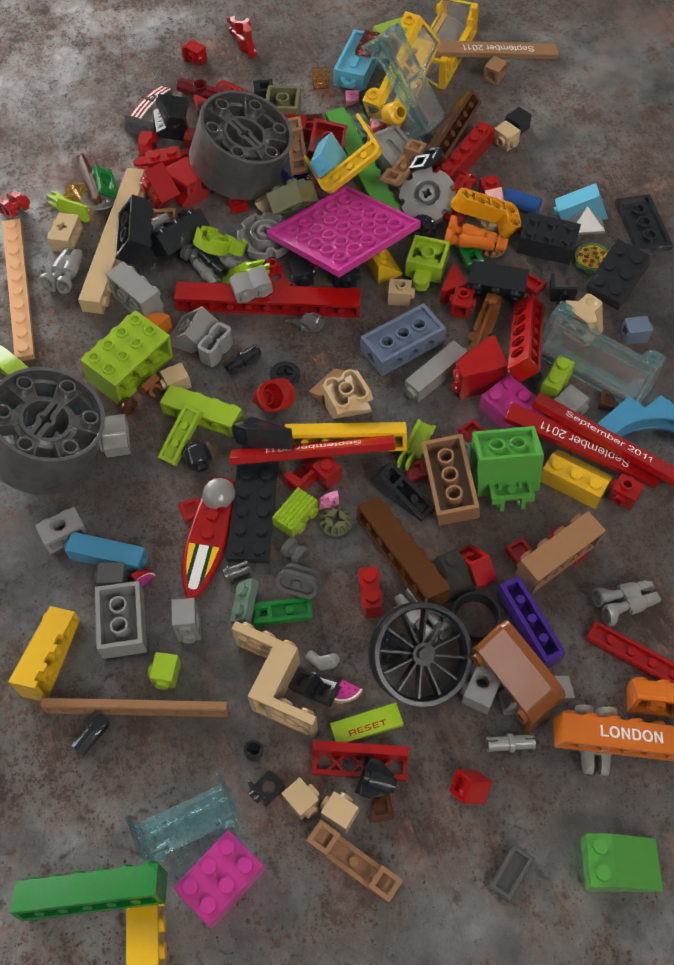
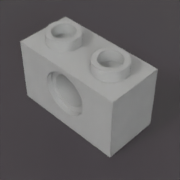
[35,507,89,554]
[172,598,201,644]
[460,662,501,715]

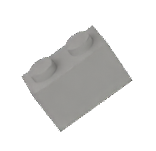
[170,306,219,353]

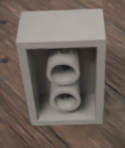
[105,261,164,317]
[95,581,147,659]

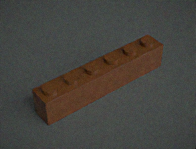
[424,89,482,167]
[356,497,451,605]

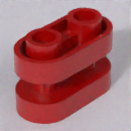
[0,190,30,219]

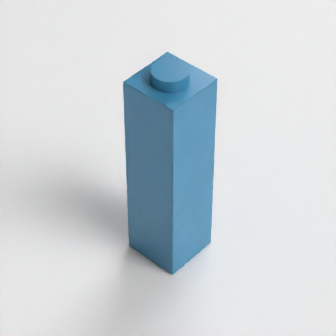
[64,531,149,574]

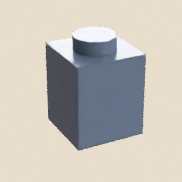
[621,316,653,345]

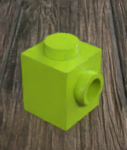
[148,652,181,690]

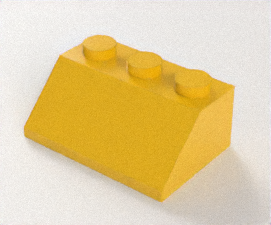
[541,449,614,509]

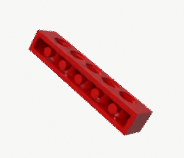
[508,293,544,382]

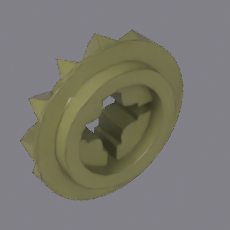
[319,505,353,537]

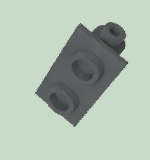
[125,114,156,135]

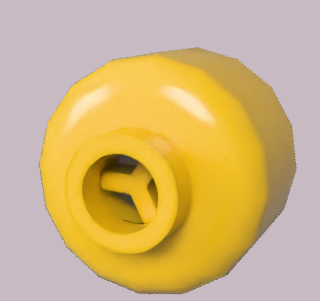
[381,101,406,126]

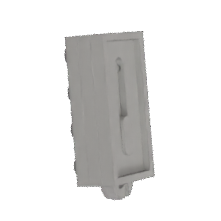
[367,125,432,191]

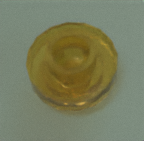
[63,182,87,202]

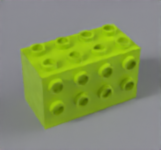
[80,310,173,404]

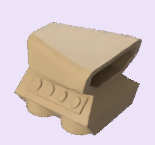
[557,294,603,347]
[320,369,373,419]

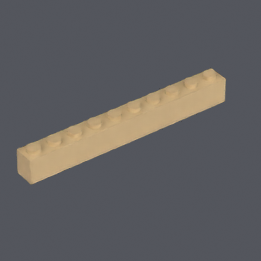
[78,168,147,314]

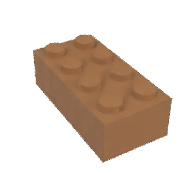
[421,434,480,526]
[515,511,606,595]

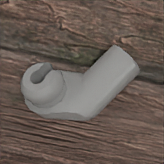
[305,650,340,671]

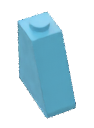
[310,132,348,179]
[553,183,608,221]

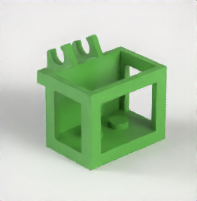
[470,426,544,512]

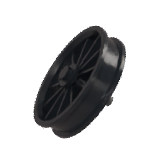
[368,602,472,707]

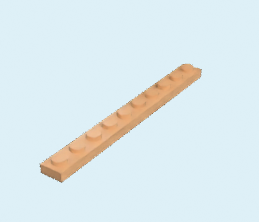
[2,218,36,361]

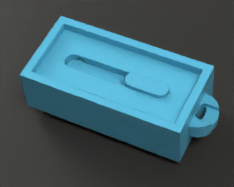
[333,29,384,92]

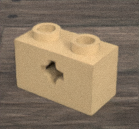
[47,212,83,252]

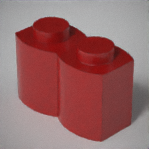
[358,566,383,619]

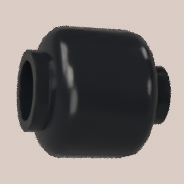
[183,441,213,473]

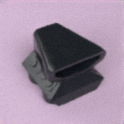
[153,94,189,141]

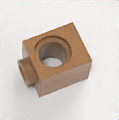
[483,56,508,86]

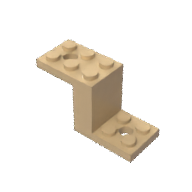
[232,621,318,738]

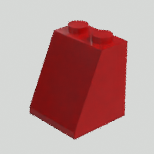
[451,335,508,400]

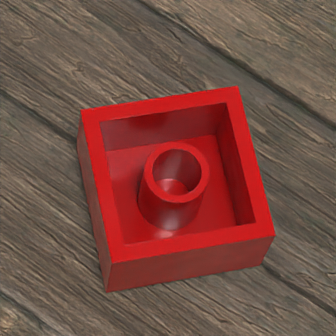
[139,162,180,209]

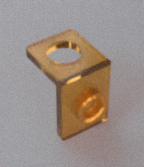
[312,66,329,90]

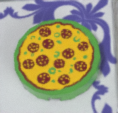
[574,243,609,274]

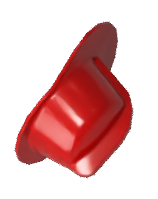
[252,378,295,412]

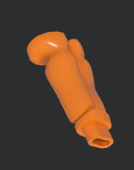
[444,215,509,252]

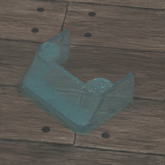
[125,773,240,863]

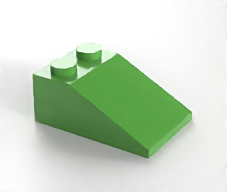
[580,833,663,892]

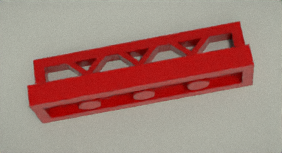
[312,740,409,781]

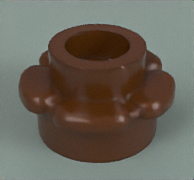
[118,397,138,415]

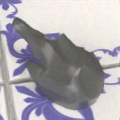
[284,312,325,333]

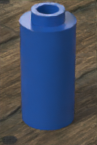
[503,188,542,214]

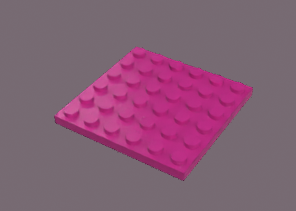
[266,185,421,277]

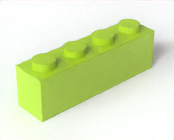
[160,384,244,438]

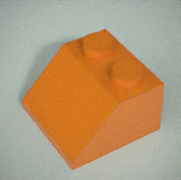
[626,677,674,718]

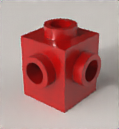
[449,287,477,319]
[608,473,645,511]

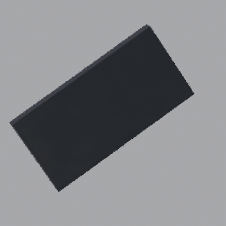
[615,194,673,254]

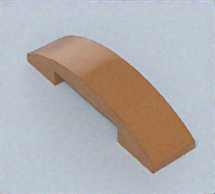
[287,116,309,176]
[380,138,427,186]
[306,820,403,903]

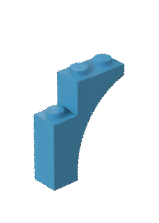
[597,395,674,437]

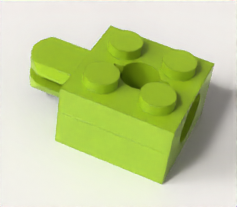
[405,235,450,291]

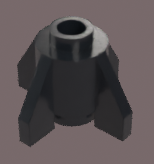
[354,756,397,799]

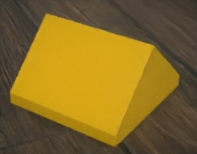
[364,249,403,285]

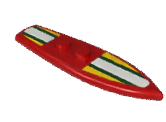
[182,477,235,599]

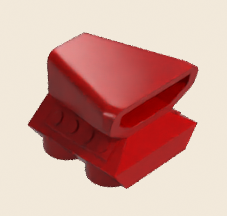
[166,156,211,208]

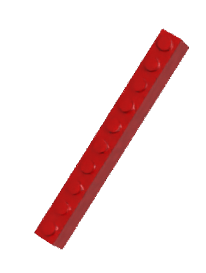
[174,282,361,318]

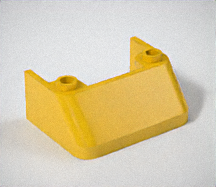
[303,113,382,194]

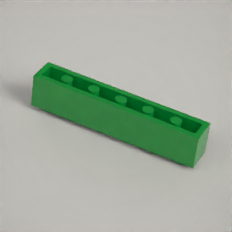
[10,861,168,922]

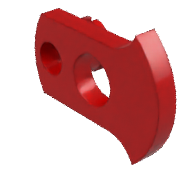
[266,258,293,286]

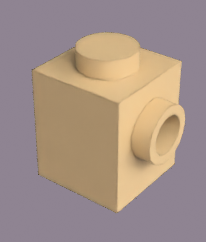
[493,121,521,152]
[388,279,415,306]
[159,363,192,391]
[281,777,320,821]
[320,791,359,833]

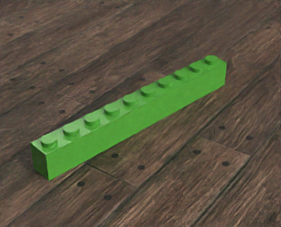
[325,107,401,211]

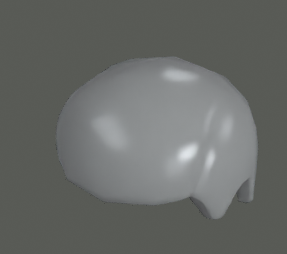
[202,478,235,509]

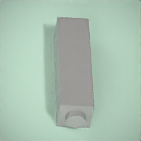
[404,340,468,403]

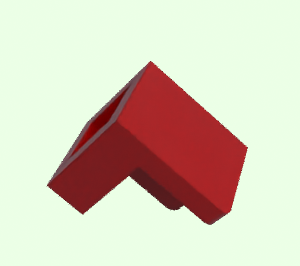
[283,468,316,492]
[449,769,493,804]

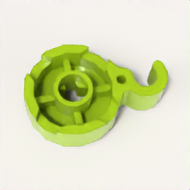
[193,225,248,257]

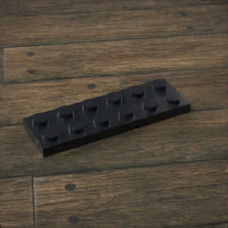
[226,461,279,564]

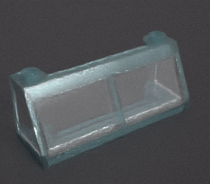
[361,23,446,140]
[541,301,667,404]

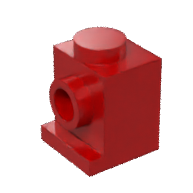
[181,39,207,66]

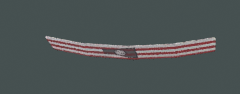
[130,86,171,118]

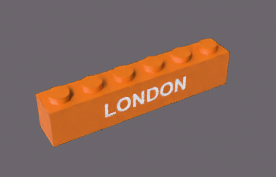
[553,710,674,761]

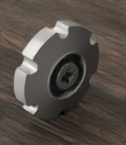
[399,168,456,224]
[237,212,289,261]

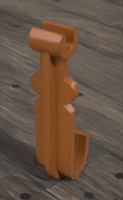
[466,293,502,352]

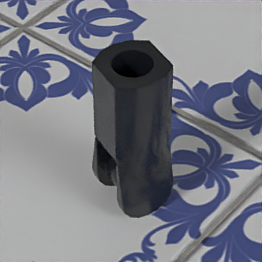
[71,714,109,756]

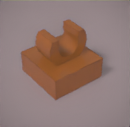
[137,373,163,399]

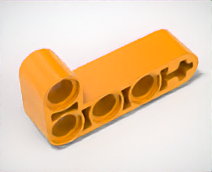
[450,188,522,239]

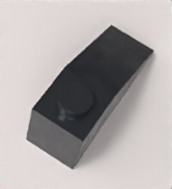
[233,417,294,449]
[370,462,434,521]

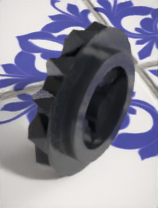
[410,214,437,239]
[269,361,301,385]

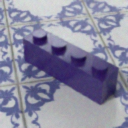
[497,576,566,668]

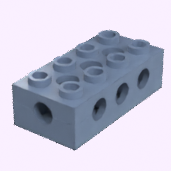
[360,303,446,376]

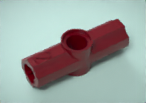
[176,77,225,99]

